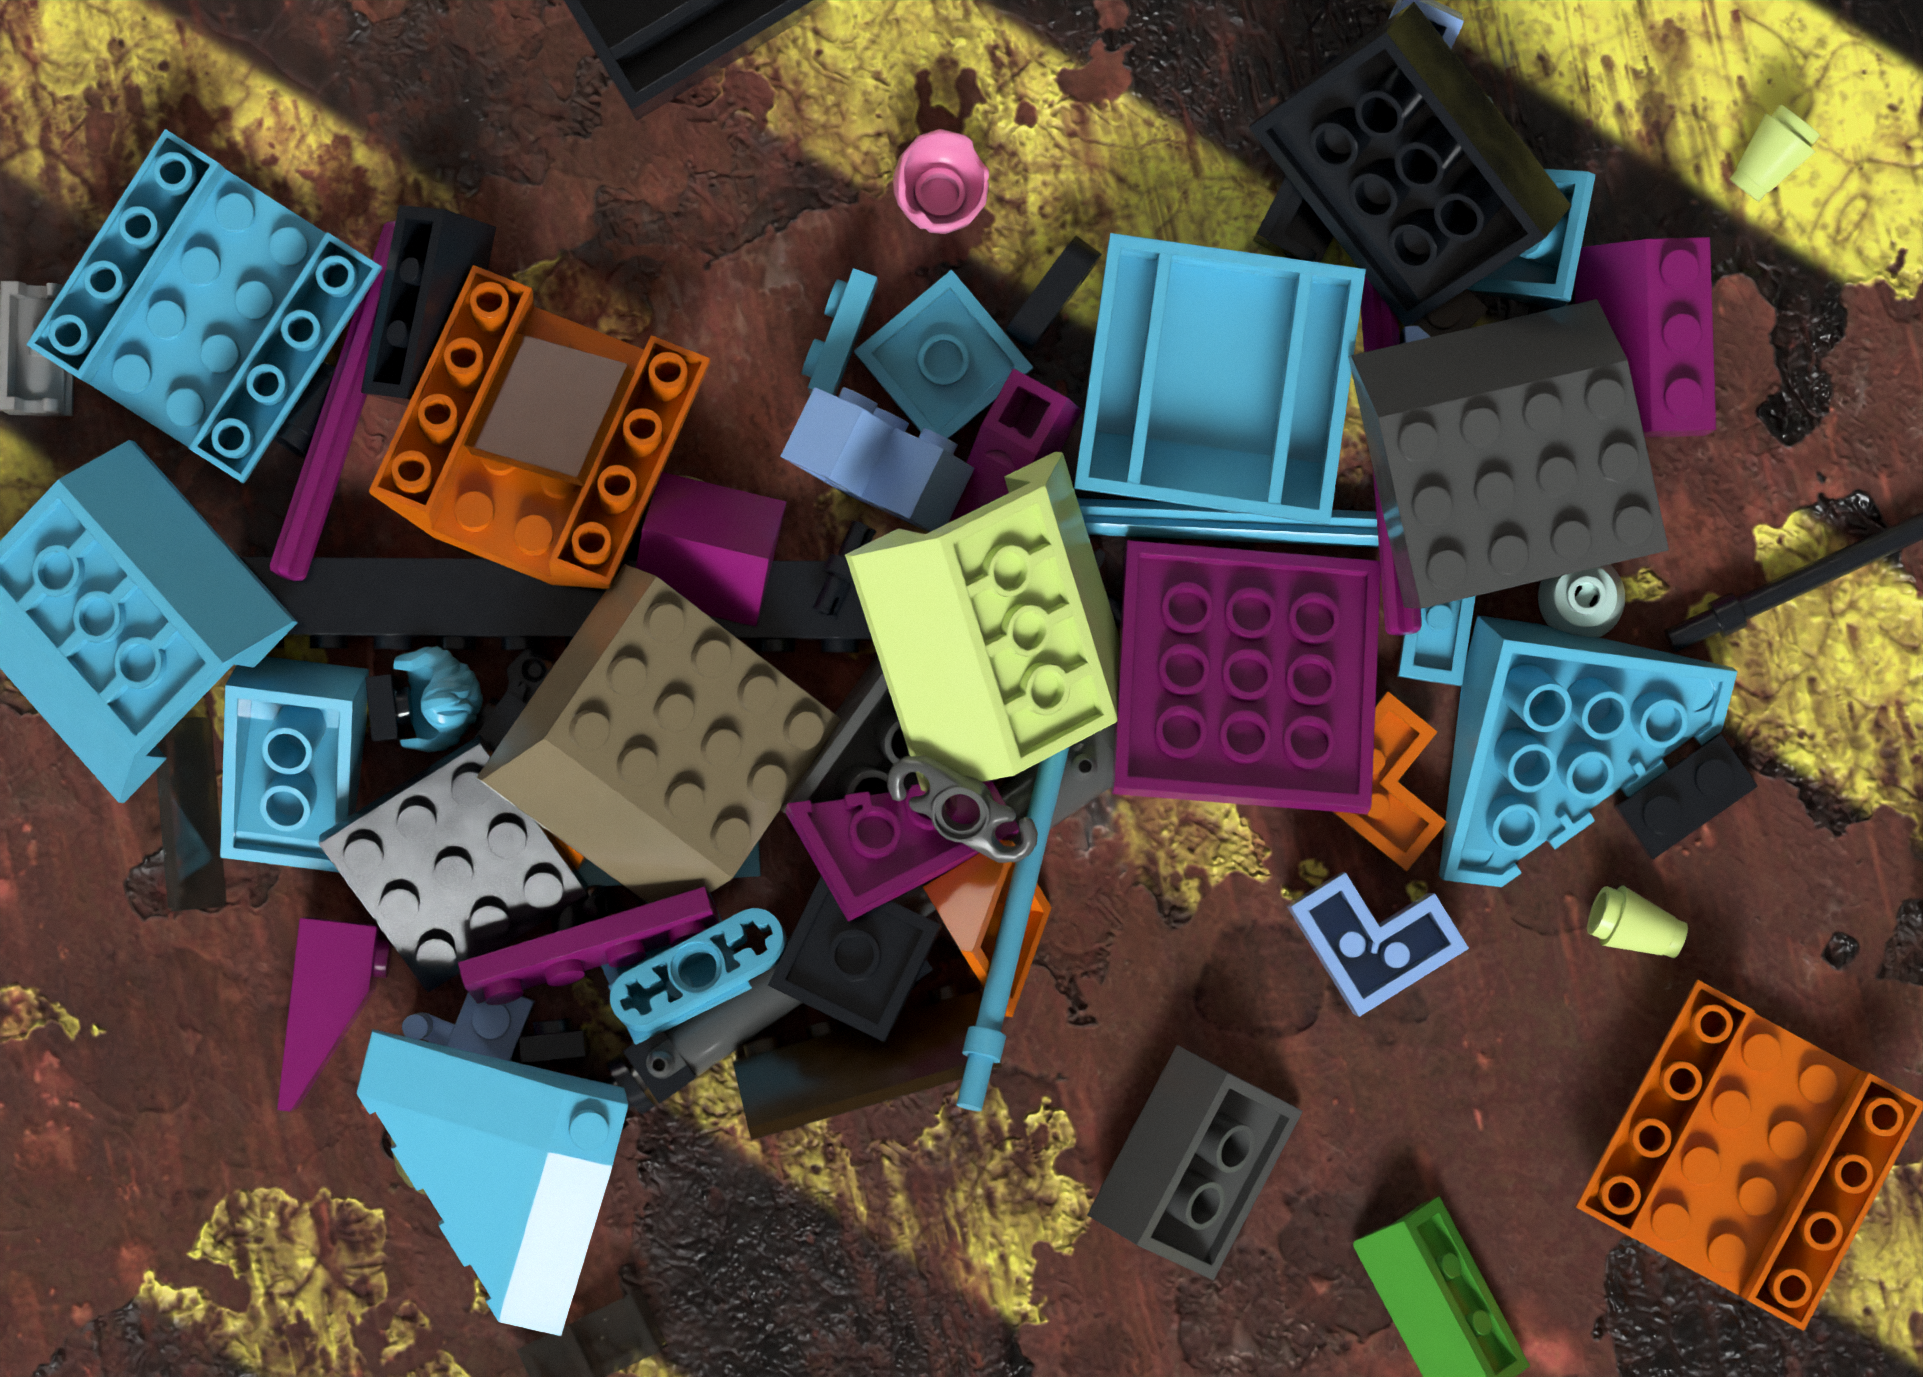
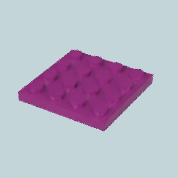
[1111,540,1381,814]

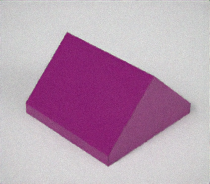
[636,472,787,627]

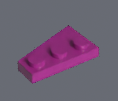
[785,780,1019,922]

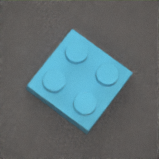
[854,270,1033,439]

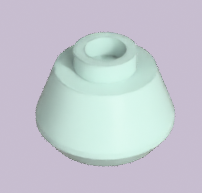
[1538,564,1625,637]

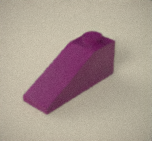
[277,917,392,1112]

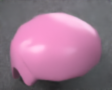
[893,129,989,234]

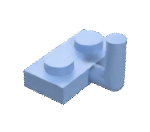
[402,992,535,1061]

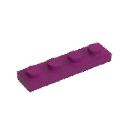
[458,887,720,1005]

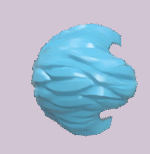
[394,646,483,752]

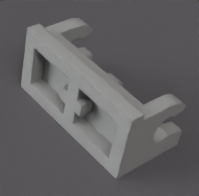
[0,281,75,416]

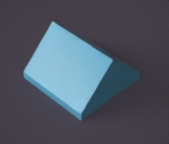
[1467,169,1596,309]

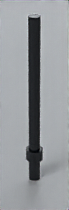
[1664,512,1923,653]

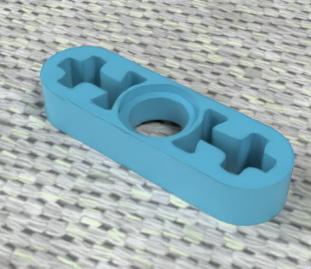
[610,908,787,1032]

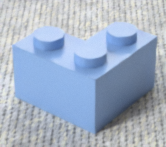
[780,387,975,532]
[1286,872,1469,1017]

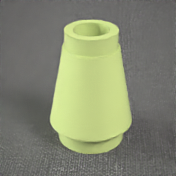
[1729,104,1821,202]
[1587,886,1688,958]

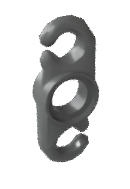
[887,755,1038,863]

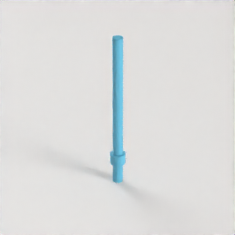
[956,747,1070,1111]

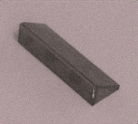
[156,717,227,912]

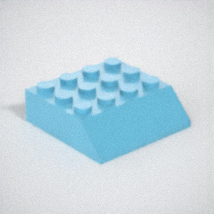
[1074,233,1366,525]

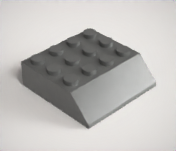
[1348,299,1669,609]

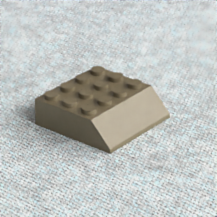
[476,564,841,904]

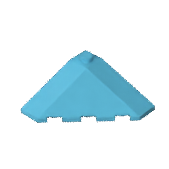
[1439,615,1738,887]
[356,1029,628,1336]

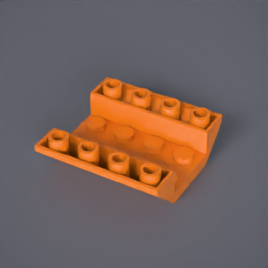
[369,265,710,589]
[1574,980,1923,1331]

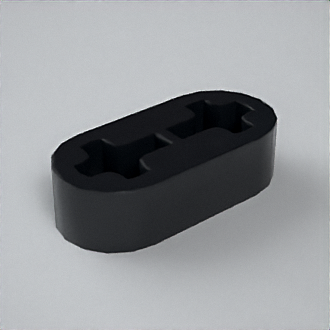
[1005,235,1102,351]

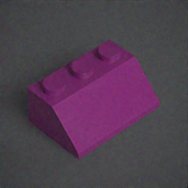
[1574,237,1716,437]

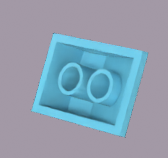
[220,656,369,872]

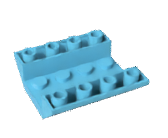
[26,129,383,483]
[0,440,298,803]

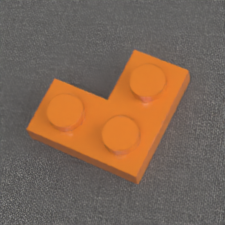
[1331,692,1447,872]

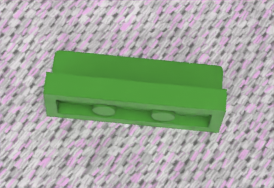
[1353,1196,1530,1377]

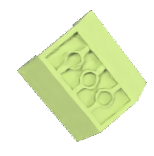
[845,451,1120,792]

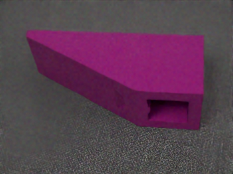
[948,368,1082,523]

